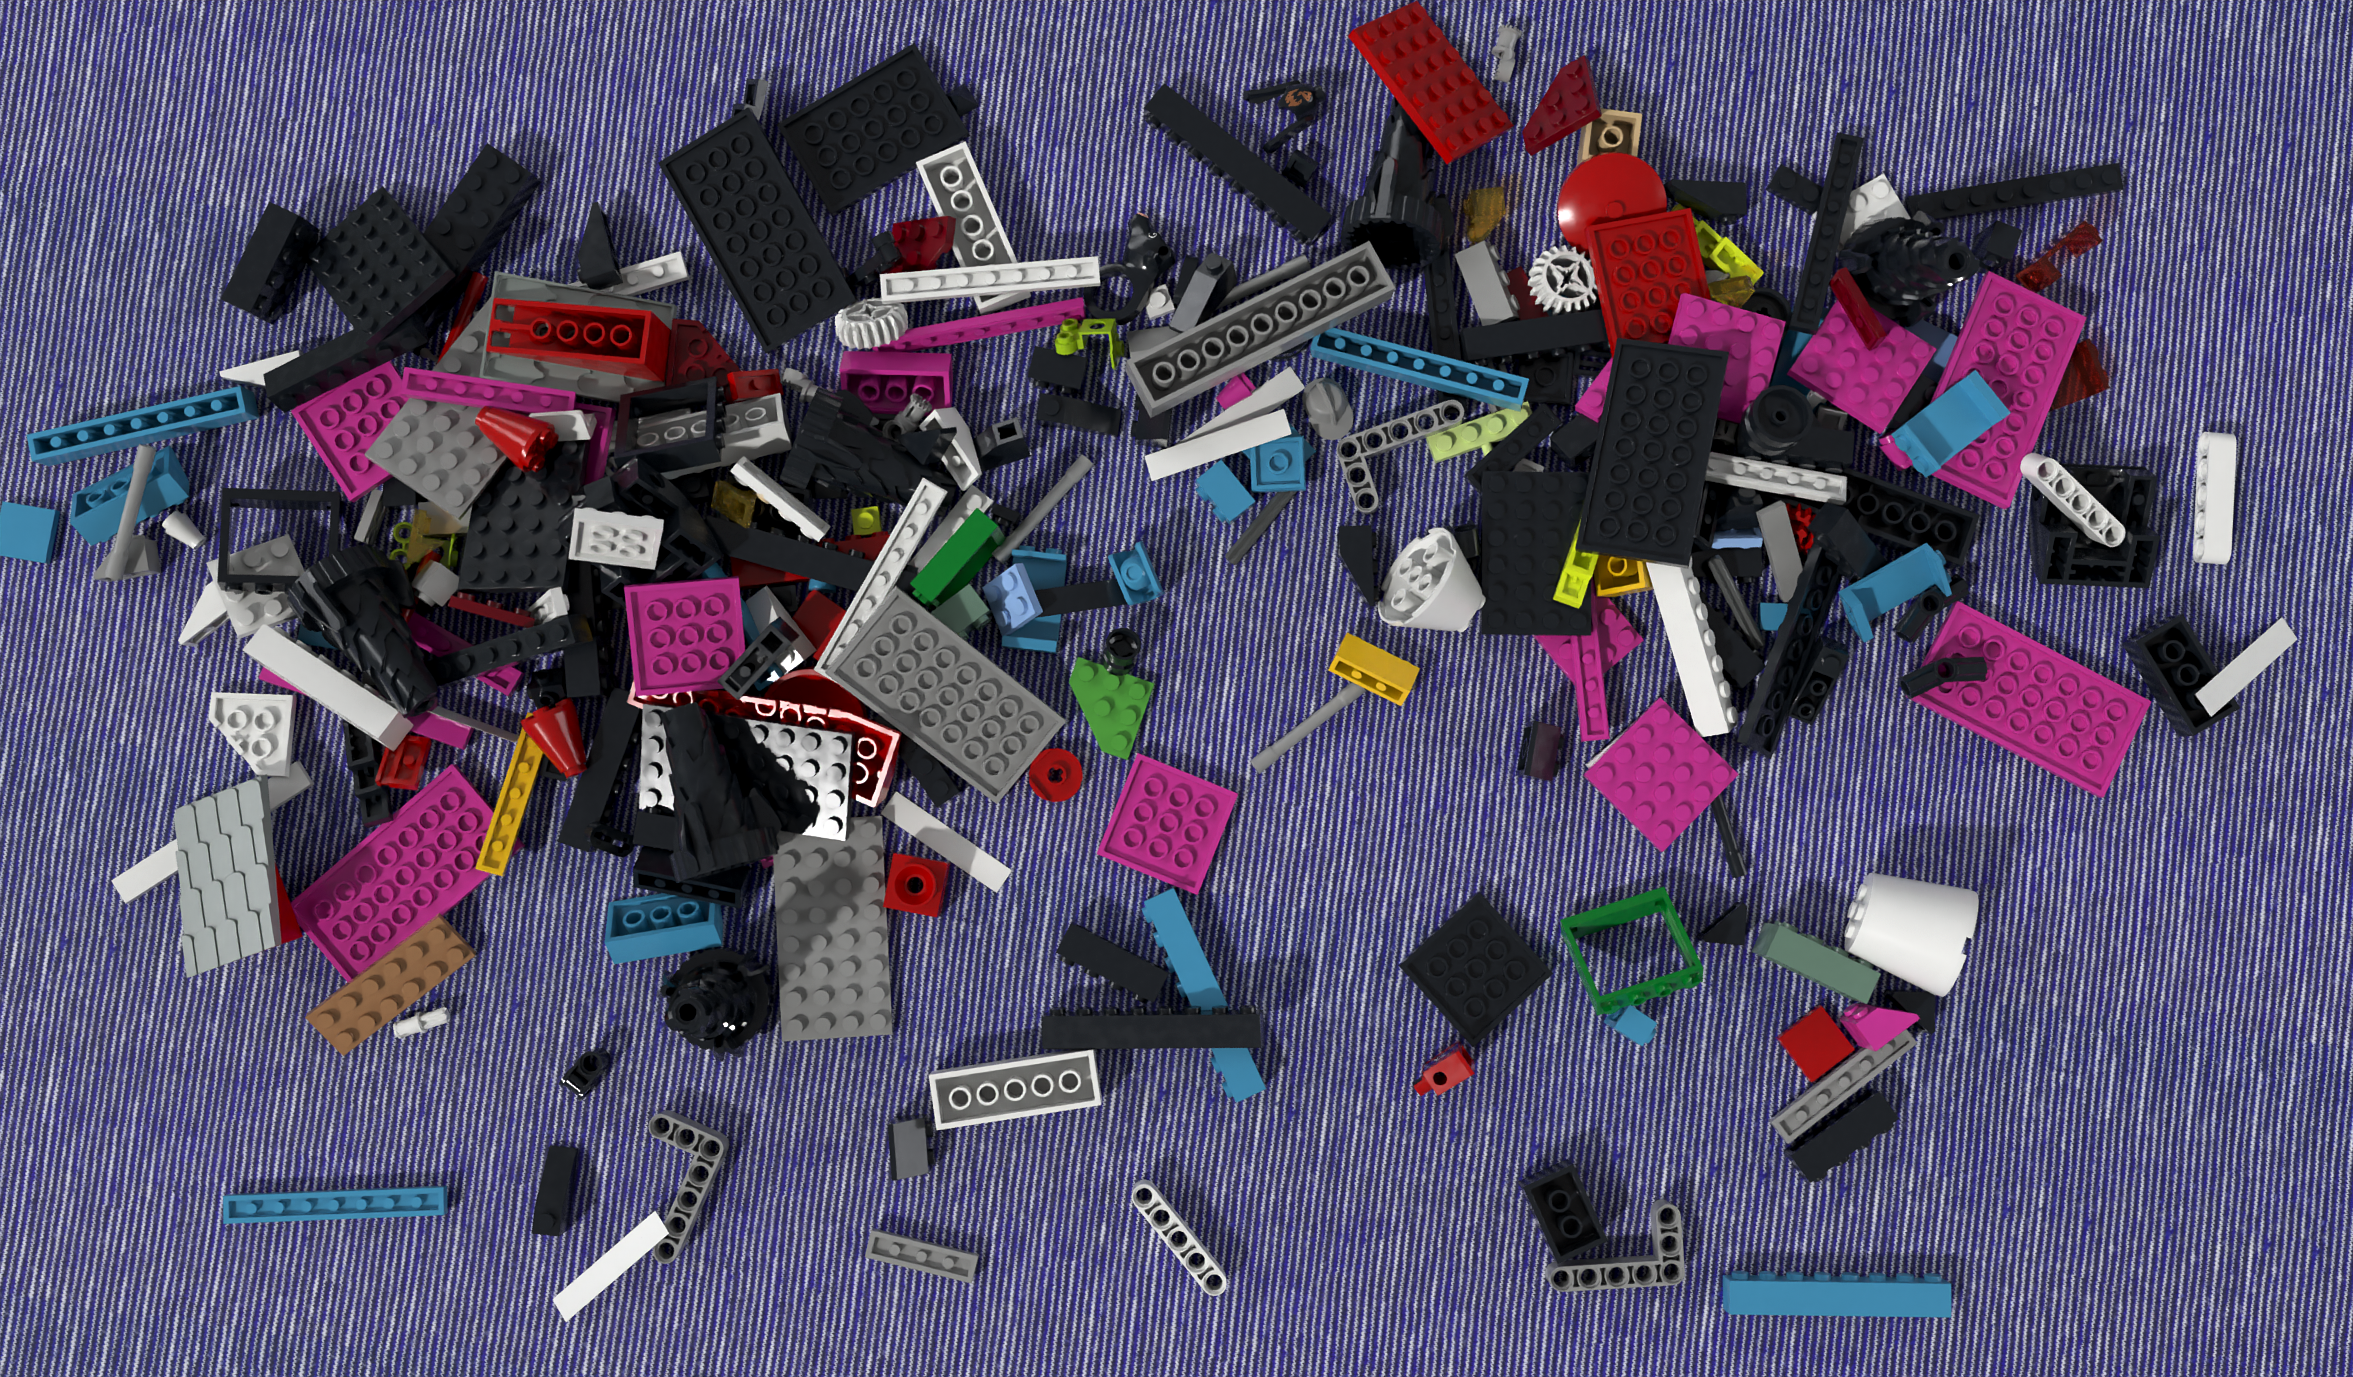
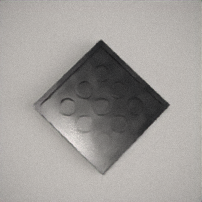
[1398,892,1553,1047]

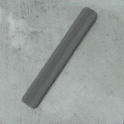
[1225,491,1297,565]
[1707,555,1765,650]

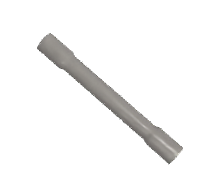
[1216,254,1311,310]
[105,444,157,580]
[991,454,1093,564]
[1250,682,1366,774]

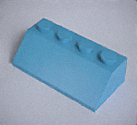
[70,445,189,546]
[605,893,723,964]

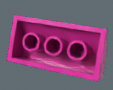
[840,351,953,416]

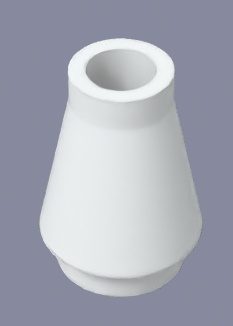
[162,510,206,550]

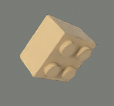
[1577,108,1642,165]

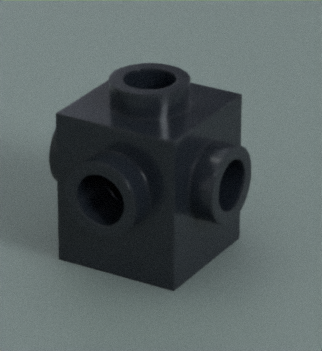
[527,667,567,710]

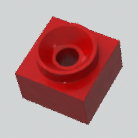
[883,852,951,917]

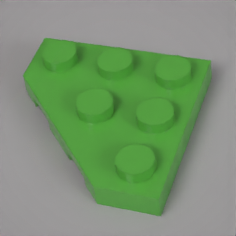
[1069,657,1154,760]

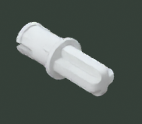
[393,1007,451,1039]

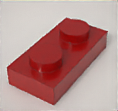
[727,369,784,401]

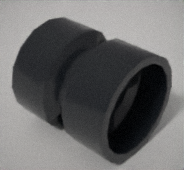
[1102,628,1141,676]

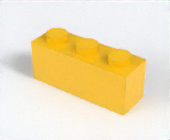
[1328,632,1420,706]

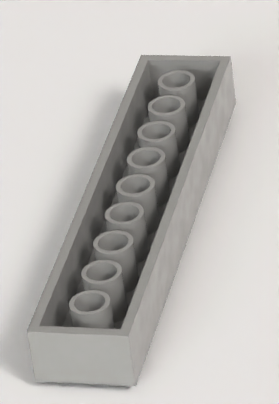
[1125,241,1395,418]

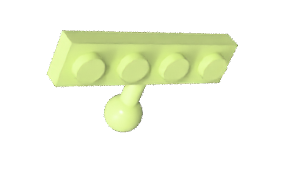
[1426,401,1532,464]

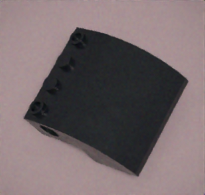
[558,456,722,608]
[2028,463,2160,588]

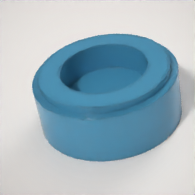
[809,579,837,593]

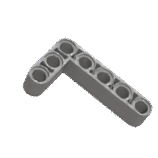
[1336,400,1464,515]
[648,1110,729,1264]
[1545,1199,1685,1292]

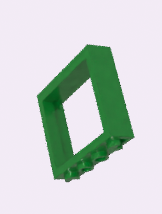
[910,508,1006,611]
[1560,887,1703,1016]

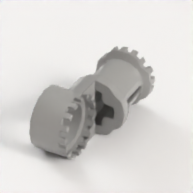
[1491,25,1522,83]
[780,368,834,403]
[883,393,932,444]

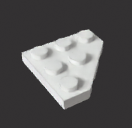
[209,692,297,777]

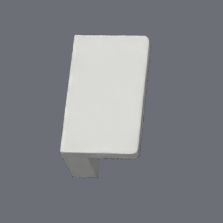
[529,410,597,441]

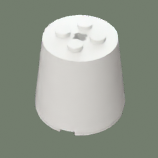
[1844,873,1979,997]

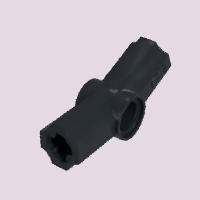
[1893,574,1970,644]
[1899,657,1987,699]

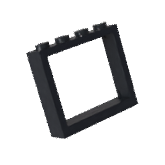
[614,376,728,473]
[217,488,343,595]

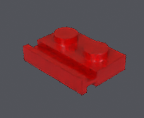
[375,735,432,791]

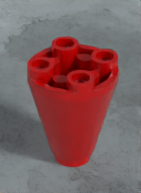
[475,406,559,472]
[520,698,587,779]

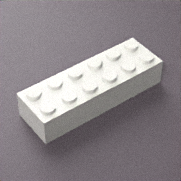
[916,141,1031,316]
[636,393,792,479]
[243,624,414,751]
[929,1049,1102,1130]

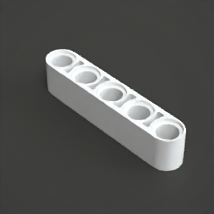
[2193,432,2237,565]
[2020,453,2126,547]
[1132,1179,1227,1296]

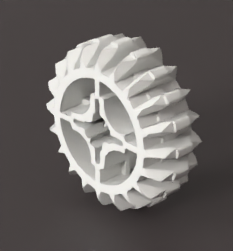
[1528,245,1598,316]
[835,297,908,350]

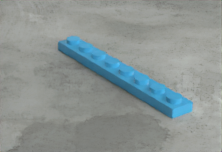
[223,1186,448,1224]

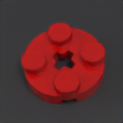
[1029,748,1083,802]

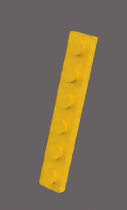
[475,712,544,877]

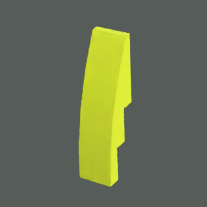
[1671,204,1764,293]
[1553,520,1599,609]

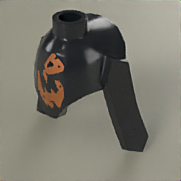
[1243,80,1326,154]

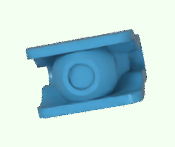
[1108,541,1165,606]

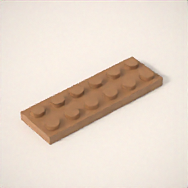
[305,913,476,1056]

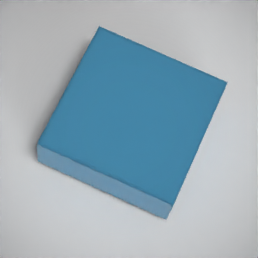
[1757,603,1788,631]

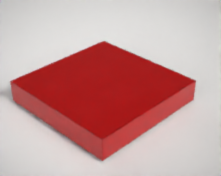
[1776,1005,1855,1082]

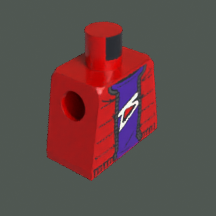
[1412,1040,1475,1096]

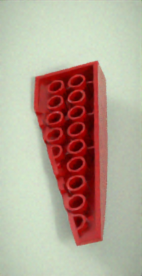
[627,680,901,808]

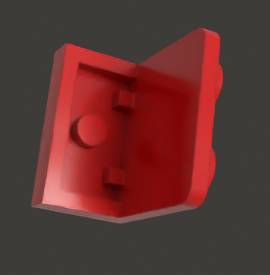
[792,590,847,661]

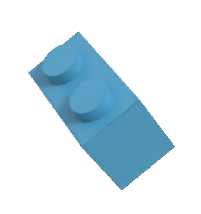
[1195,460,1255,525]
[1604,1005,1657,1046]

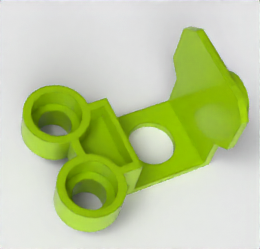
[1055,318,1125,370]
[389,522,458,570]

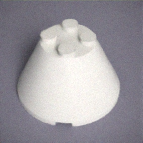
[1378,528,1486,632]

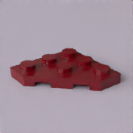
[1522,55,1602,156]
[887,216,956,304]
[666,318,747,405]
[448,592,535,628]

